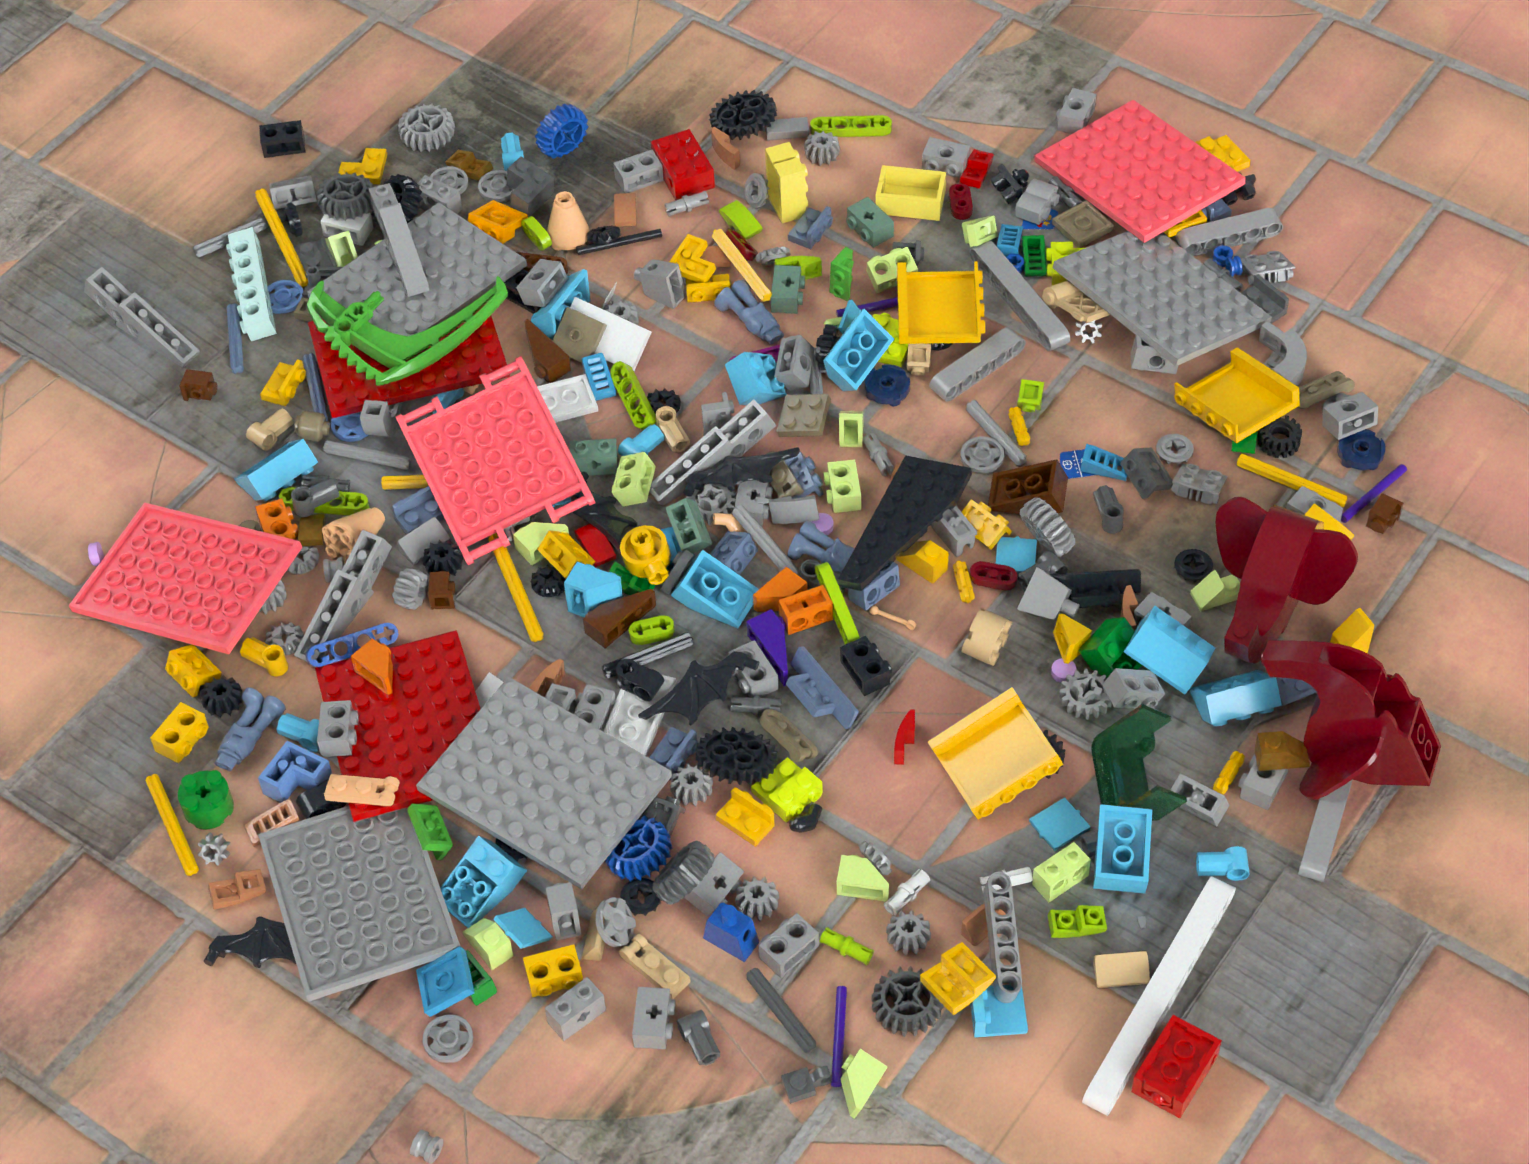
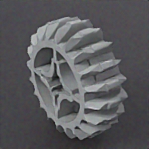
[398,103,455,152]
[1020,498,1075,557]

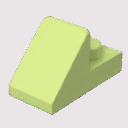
[962,215,998,247]
[1190,570,1240,611]

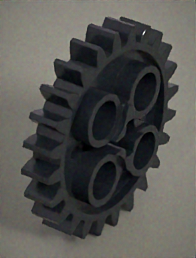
[709,90,777,140]
[695,727,778,785]

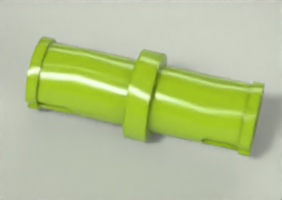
[820,927,874,965]

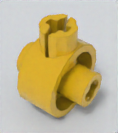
[620,525,671,585]

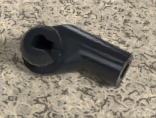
[789,804,822,833]

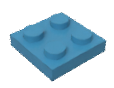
[416,946,475,1017]

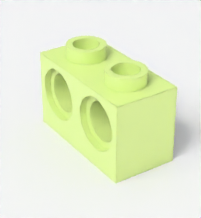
[866,247,918,293]
[612,452,656,506]
[823,460,861,513]
[1032,842,1091,903]

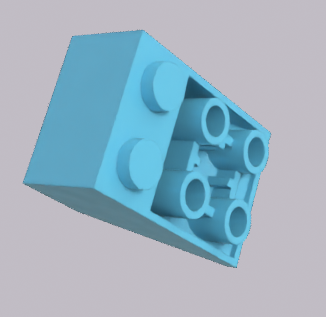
[440,836,527,928]

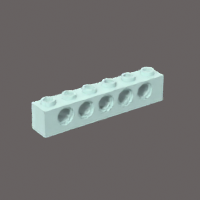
[226,227,277,341]

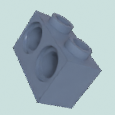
[848,562,900,611]

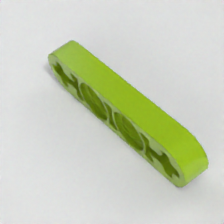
[810,115,892,137]
[610,361,656,430]
[279,487,369,516]
[815,562,860,645]

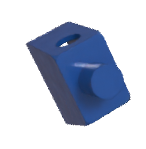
[703,902,759,962]

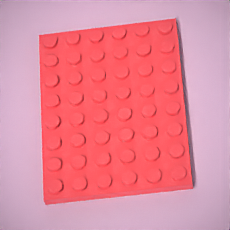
[1034,100,1245,243]
[69,503,302,654]

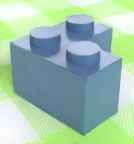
[258,741,332,803]

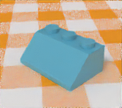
[531,269,591,340]
[823,309,894,391]
[234,439,318,502]
[1124,606,1215,695]
[1189,670,1282,726]

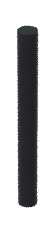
[576,229,662,255]

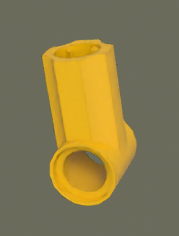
[240,637,288,677]

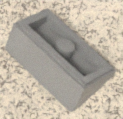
[766,117,809,141]
[397,517,451,565]

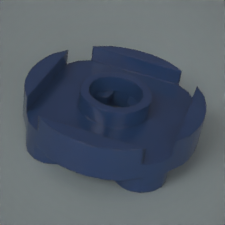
[865,364,910,406]
[1337,429,1386,470]

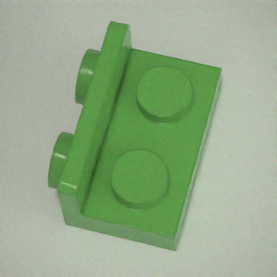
[829,247,854,301]
[407,804,453,860]

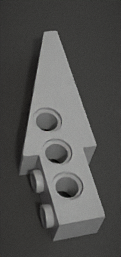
[369,183,430,297]
[84,267,199,368]
[649,399,776,506]
[294,530,392,663]

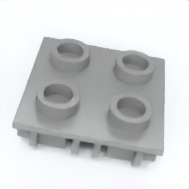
[1241,251,1295,285]
[1171,464,1228,505]

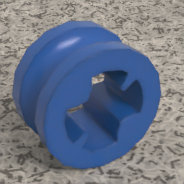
[1213,245,1233,267]
[1006,254,1024,274]
[1225,256,1243,277]

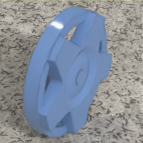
[268,280,303,314]
[331,412,368,442]

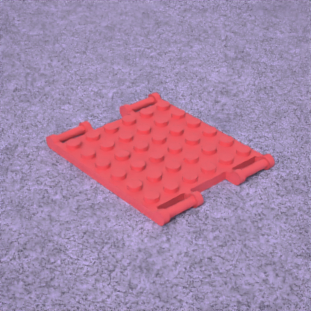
[395,356,596,565]

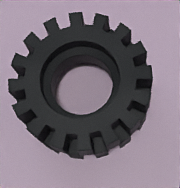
[1258,415,1302,458]

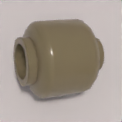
[295,411,330,442]

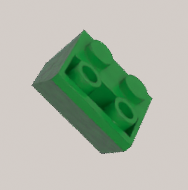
[1078,617,1142,679]

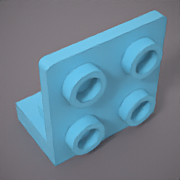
[970,984,1028,1038]

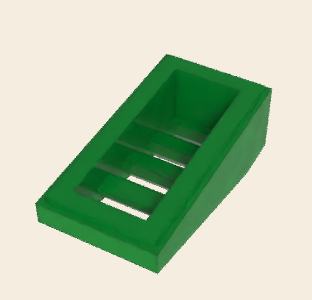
[1021,235,1047,277]
[466,950,497,1005]

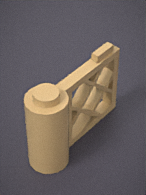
[1042,281,1110,323]

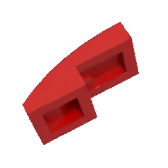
[960,149,994,189]
[574,524,616,567]
[894,709,915,765]

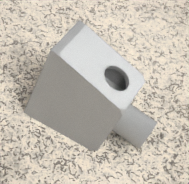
[634,259,686,309]
[1017,567,1080,621]

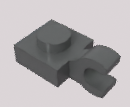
[781,1066,831,1104]

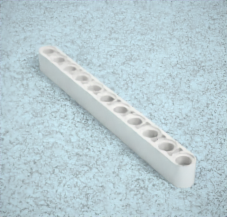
[1082,876,1236,1116]

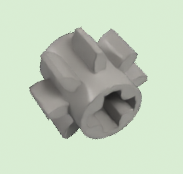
[198,832,230,865]

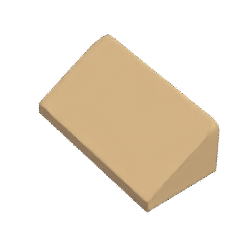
[582,909,605,961]
[1093,951,1150,988]

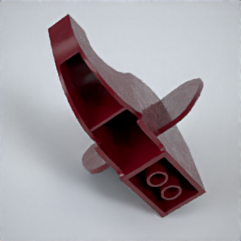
[1215,497,1358,664]
[1261,640,1441,800]

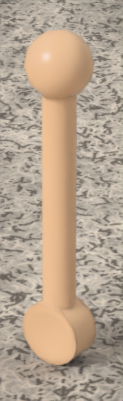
[869,606,916,630]

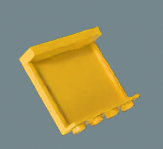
[897,261,985,344]
[1174,347,1300,443]
[928,687,1064,820]

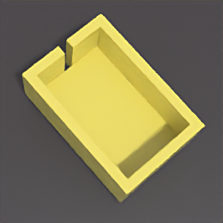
[765,142,808,224]
[876,165,946,221]

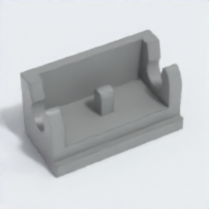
[931,506,977,557]

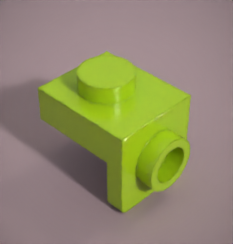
[1017,379,1044,413]

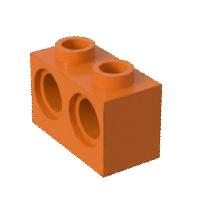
[255,498,299,540]
[778,585,833,635]

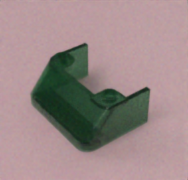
[1091,704,1187,821]

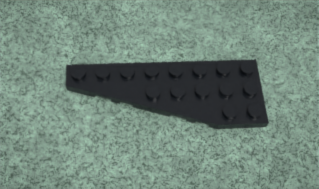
[838,455,972,591]

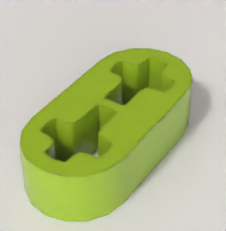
[521,216,552,251]
[629,615,675,645]

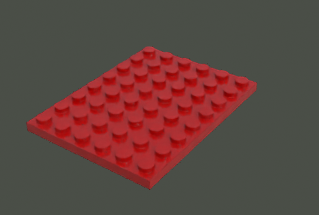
[308,303,510,418]
[315,630,481,822]

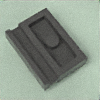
[293,237,337,272]

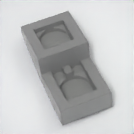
[769,495,819,524]

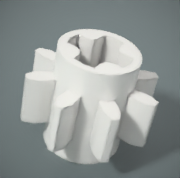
[1075,320,1102,343]

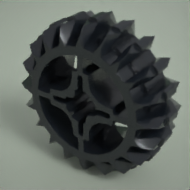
[371,174,423,228]

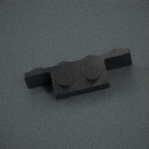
[1049,569,1141,608]

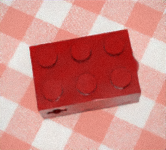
[650,129,715,200]
[1131,1015,1222,1118]

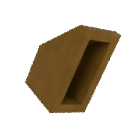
[1254,731,1310,771]

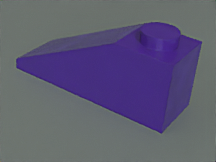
[746,609,788,686]

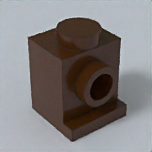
[179,369,217,401]
[1366,493,1404,534]
[428,571,455,610]

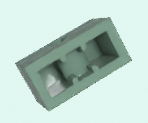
[846,197,894,248]
[771,265,805,314]
[570,438,618,476]
[665,498,712,553]

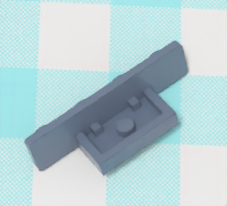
[786,646,858,729]

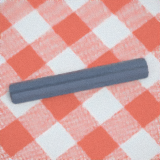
[227,303,244,374]
[303,353,328,421]

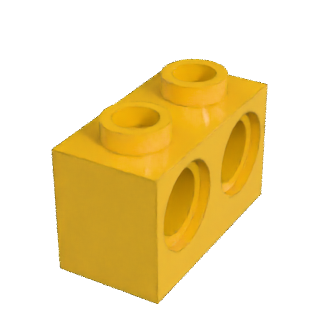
[537,530,595,578]
[150,702,209,764]
[523,944,583,997]

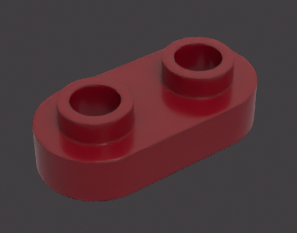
[949,183,973,220]
[725,228,758,261]
[970,561,1018,591]

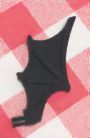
[683,447,800,497]
[573,471,638,554]
[638,651,760,726]
[204,917,296,968]

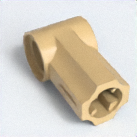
[656,406,690,453]
[246,408,294,451]

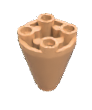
[547,191,590,250]
[322,507,385,563]

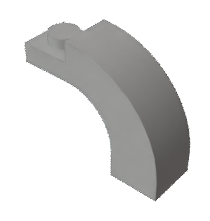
[1259,321,1307,386]
[360,400,403,437]

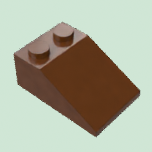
[988,459,1068,514]

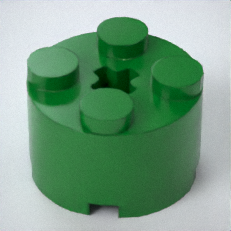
[178,770,234,830]

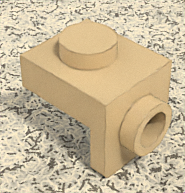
[907,344,931,375]

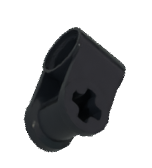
[616,659,665,702]
[296,779,347,819]

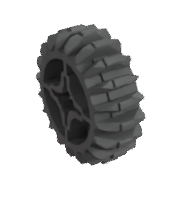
[317,172,373,221]
[653,841,715,905]
[871,966,944,1037]

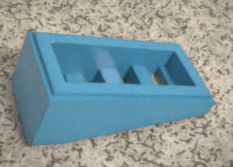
[997,224,1023,257]
[582,353,617,401]
[1080,444,1127,481]

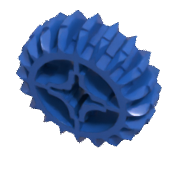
[535,103,589,159]
[605,816,673,882]

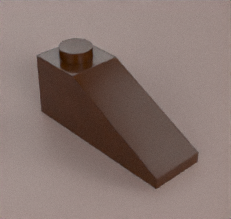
[524,319,571,383]
[583,589,656,649]

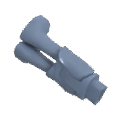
[714,280,784,345]
[787,521,855,573]
[214,687,286,771]

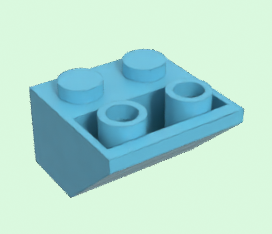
[725,352,787,406]
[564,562,623,617]

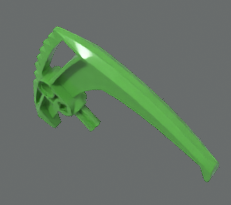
[307,276,508,386]

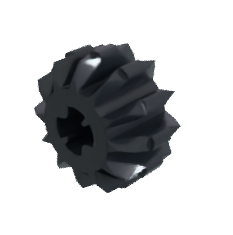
[422,539,463,576]
[200,675,243,718]

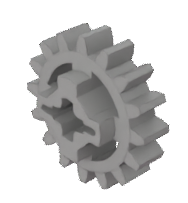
[686,484,736,525]
[1059,669,1112,720]

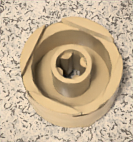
[962,608,1012,666]

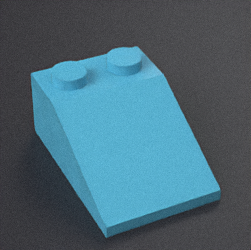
[671,550,759,628]
[1093,805,1152,893]

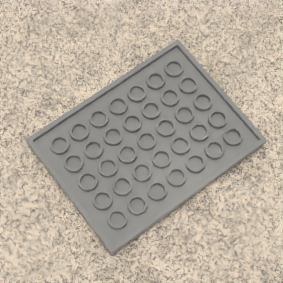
[307,202,527,336]
[1053,231,1272,367]
[416,677,672,889]
[258,806,460,1002]

